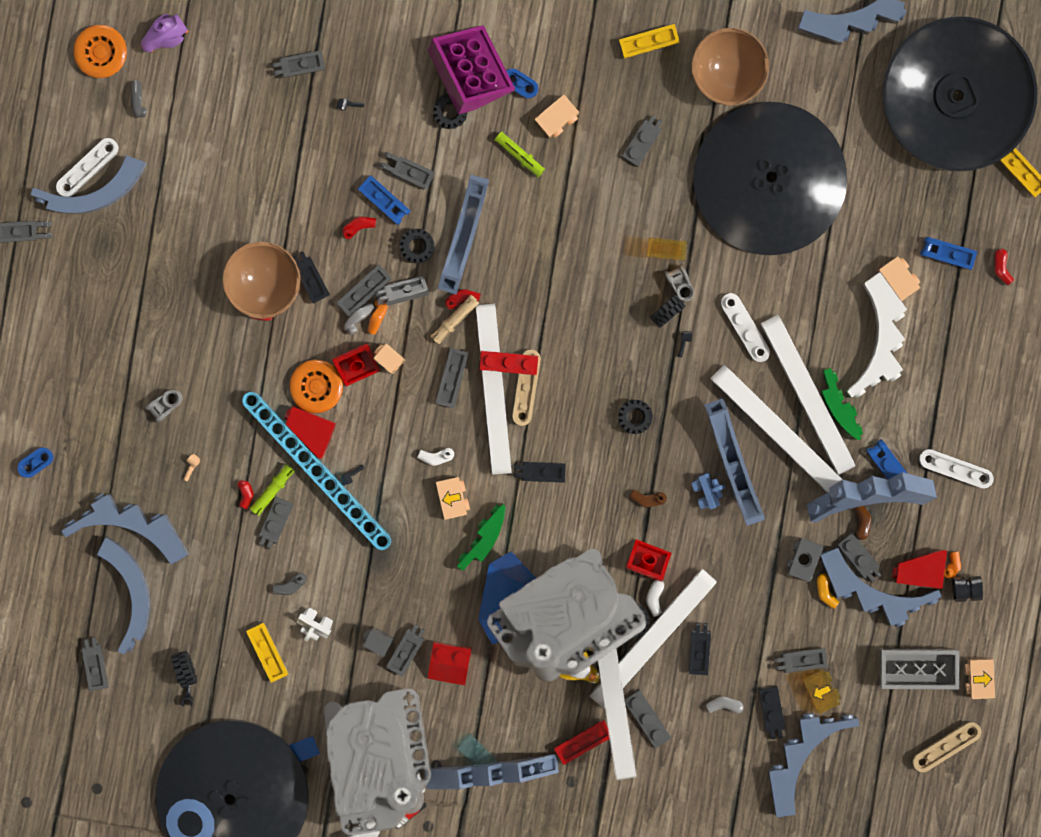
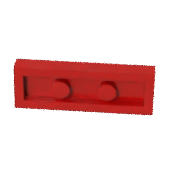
[479,351,539,375]
[554,719,610,765]

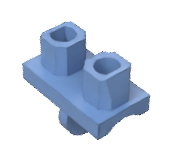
[692,473,726,510]

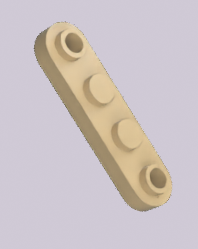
[513,350,541,426]
[912,722,981,772]

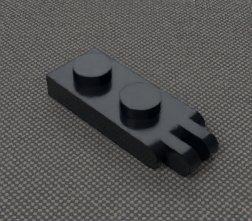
[293,251,330,304]
[513,462,566,483]
[688,622,711,676]
[758,686,785,740]

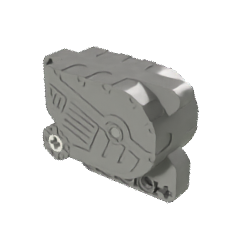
[488,549,646,681]
[324,689,431,836]

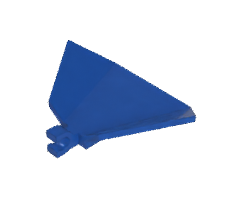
[478,551,537,645]

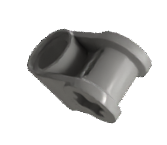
[664,264,694,302]
[145,390,183,423]

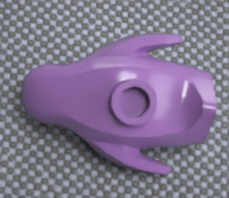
[141,14,189,53]

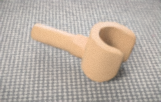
[183,454,200,481]

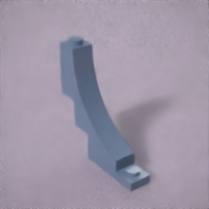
[425,754,559,790]

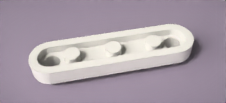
[56,138,119,197]
[721,293,770,362]
[919,449,993,488]

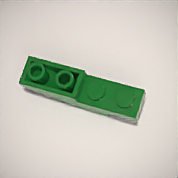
[820,368,863,440]
[457,504,506,571]

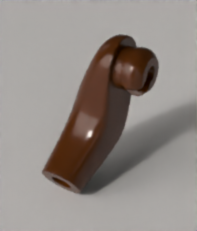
[629,489,667,507]
[853,506,872,540]

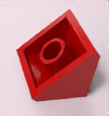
[332,344,381,387]
[625,539,672,582]

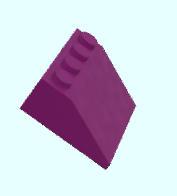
[427,25,515,115]

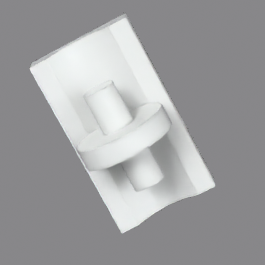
[297,608,333,642]

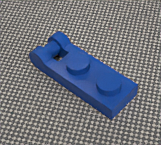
[358,175,411,225]
[920,237,978,270]
[866,439,908,480]

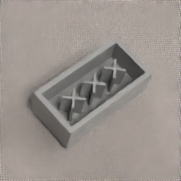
[879,648,959,689]

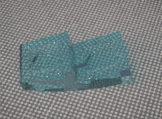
[457,733,499,765]

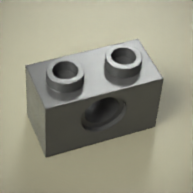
[785,538,823,582]
[362,626,394,657]

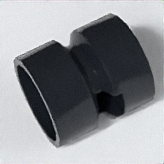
[952,576,983,602]

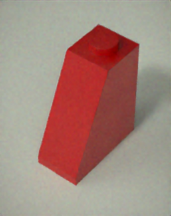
[284,406,337,459]
[892,549,947,589]

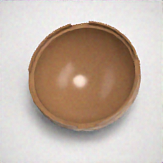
[692,28,769,106]
[223,242,300,319]

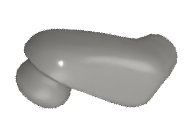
[344,303,375,335]
[706,696,744,714]

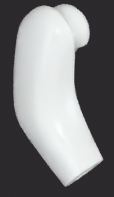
[417,448,454,466]
[646,580,665,617]

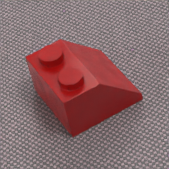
[427,641,472,686]

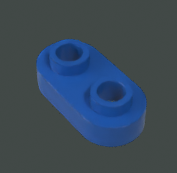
[507,68,538,99]
[18,448,54,478]

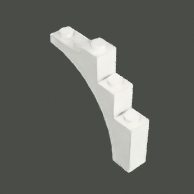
[845,273,907,398]

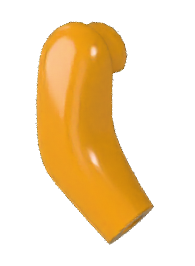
[817,573,839,609]

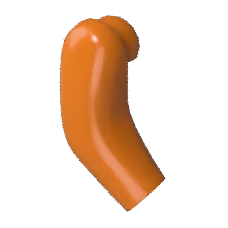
[367,300,388,335]

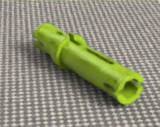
[494,131,545,178]
[250,464,295,516]

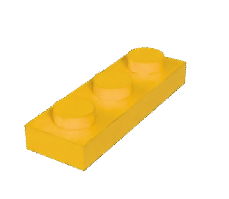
[619,24,680,59]
[999,148,1041,198]
[246,623,289,683]

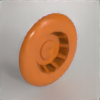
[73,25,127,78]
[289,360,343,413]

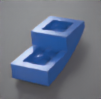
[289,736,320,762]

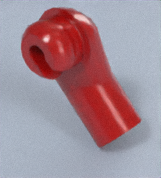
[237,480,254,509]

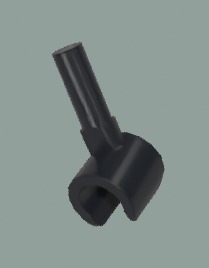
[336,98,364,111]
[678,331,692,358]
[341,465,365,485]
[181,685,194,707]

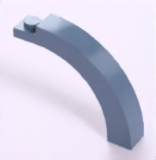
[31,155,147,214]
[438,175,489,294]
[97,537,150,655]

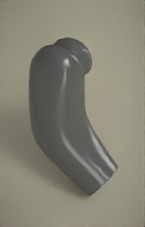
[131,80,147,118]
[273,572,306,595]

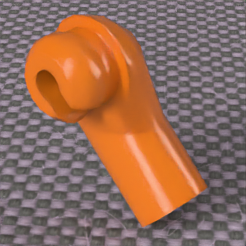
[944,551,961,579]

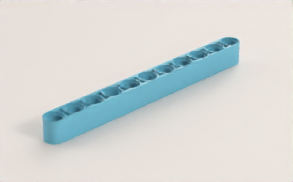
[242,392,391,550]

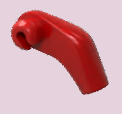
[342,216,376,239]
[994,248,1014,286]
[445,289,481,309]

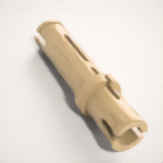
[431,295,479,344]

